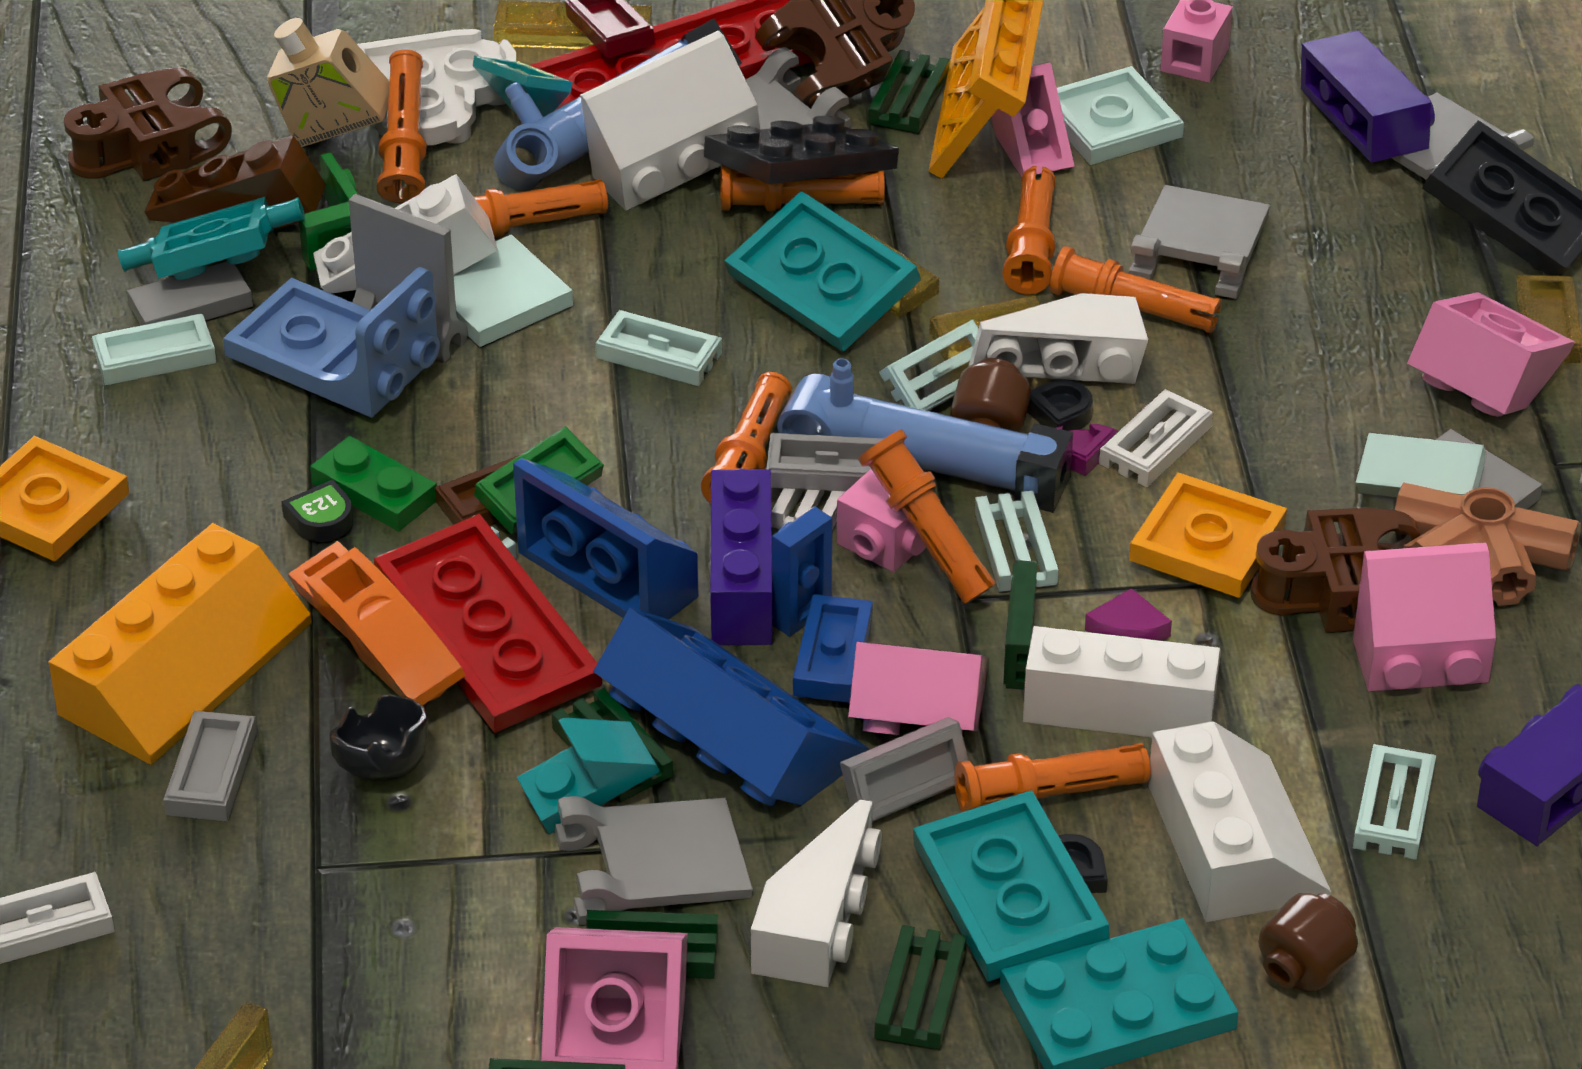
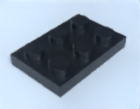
[703,116,899,184]
[1422,120,1582,283]

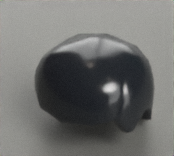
[330,694,428,781]

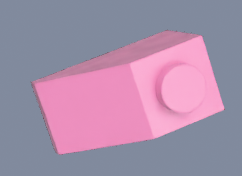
[991,62,1075,178]

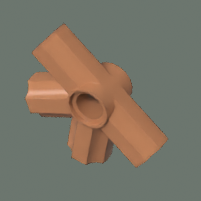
[1394,482,1581,606]

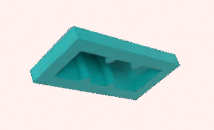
[472,55,573,117]

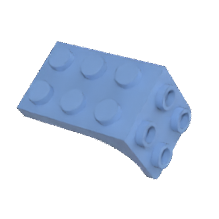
[223,267,440,418]

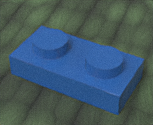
[772,506,833,637]
[793,594,873,703]

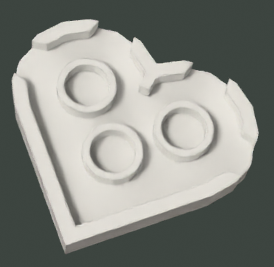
[357,29,516,145]

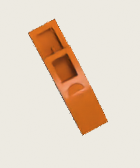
[288,541,466,705]

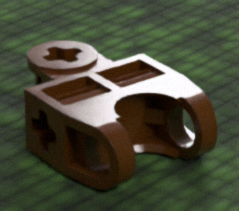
[755,0,915,109]
[64,68,232,181]
[1250,508,1420,632]

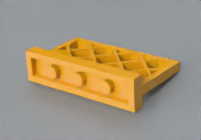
[928,0,1043,179]

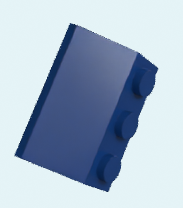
[513,458,698,620]

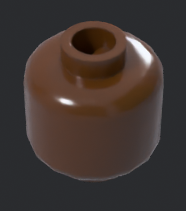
[950,358,1031,433]
[1258,893,1358,992]

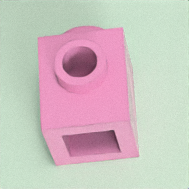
[1160,0,1233,83]
[837,469,926,572]

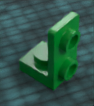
[299,152,358,271]

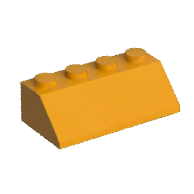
[48,523,312,765]

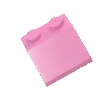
[1407,292,1575,417]
[1353,543,1496,692]
[848,642,989,735]
[541,927,688,1069]

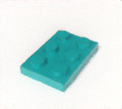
[724,191,921,352]
[913,790,1110,982]
[1000,918,1239,1069]

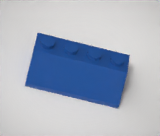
[593,607,870,806]

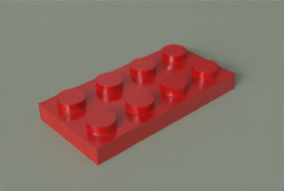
[374,514,602,733]

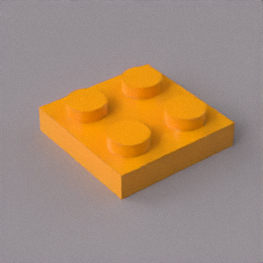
[0,436,129,561]
[1129,472,1287,598]

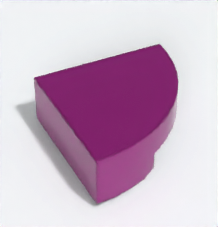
[1057,423,1118,476]
[1085,588,1172,641]

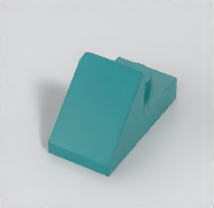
[516,718,660,835]

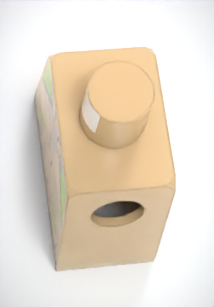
[267,18,390,147]

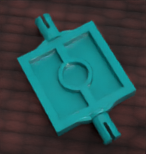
[118,197,305,280]

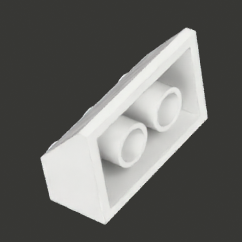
[580,30,760,211]
[1023,626,1221,738]
[1148,721,1331,922]

